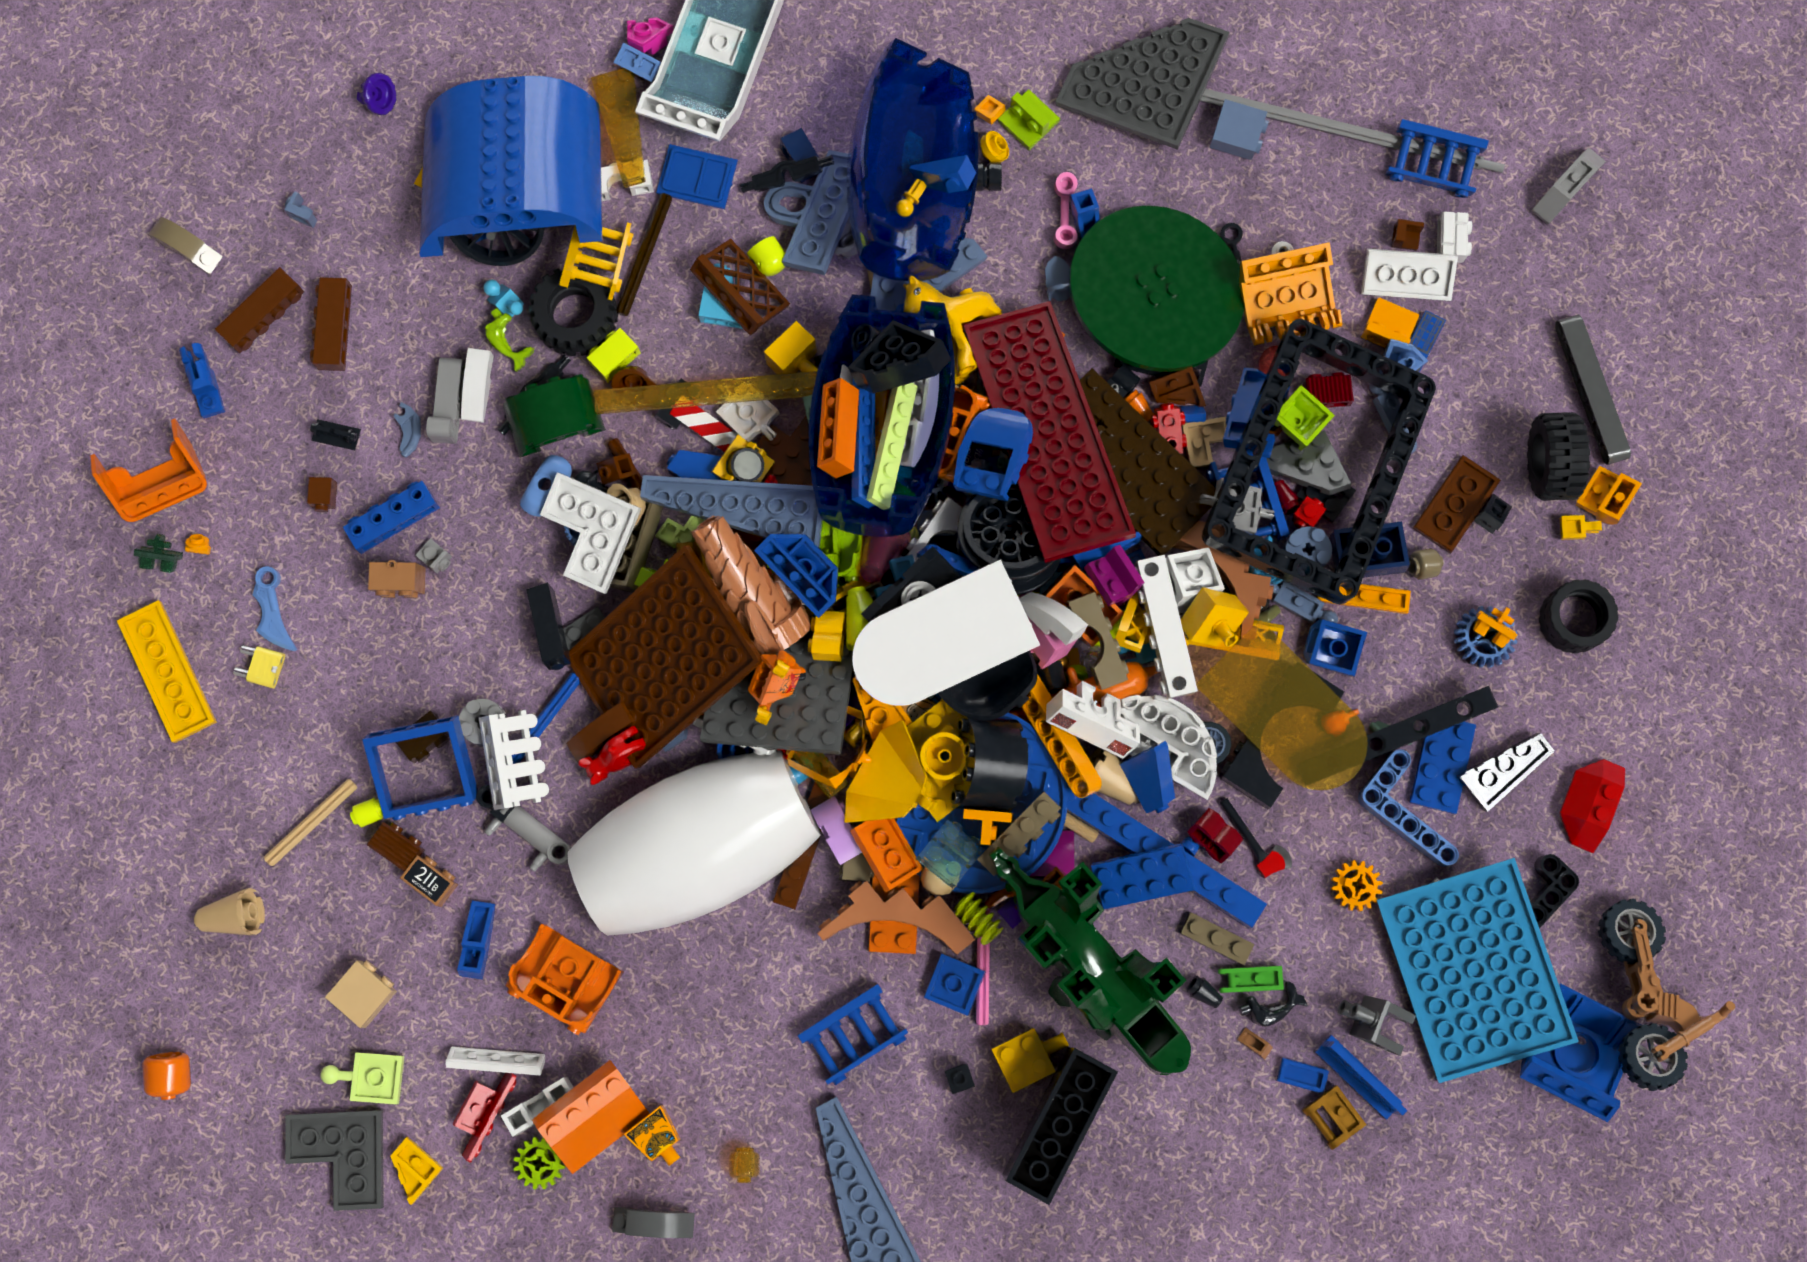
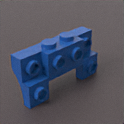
[1223,367,1290,458]

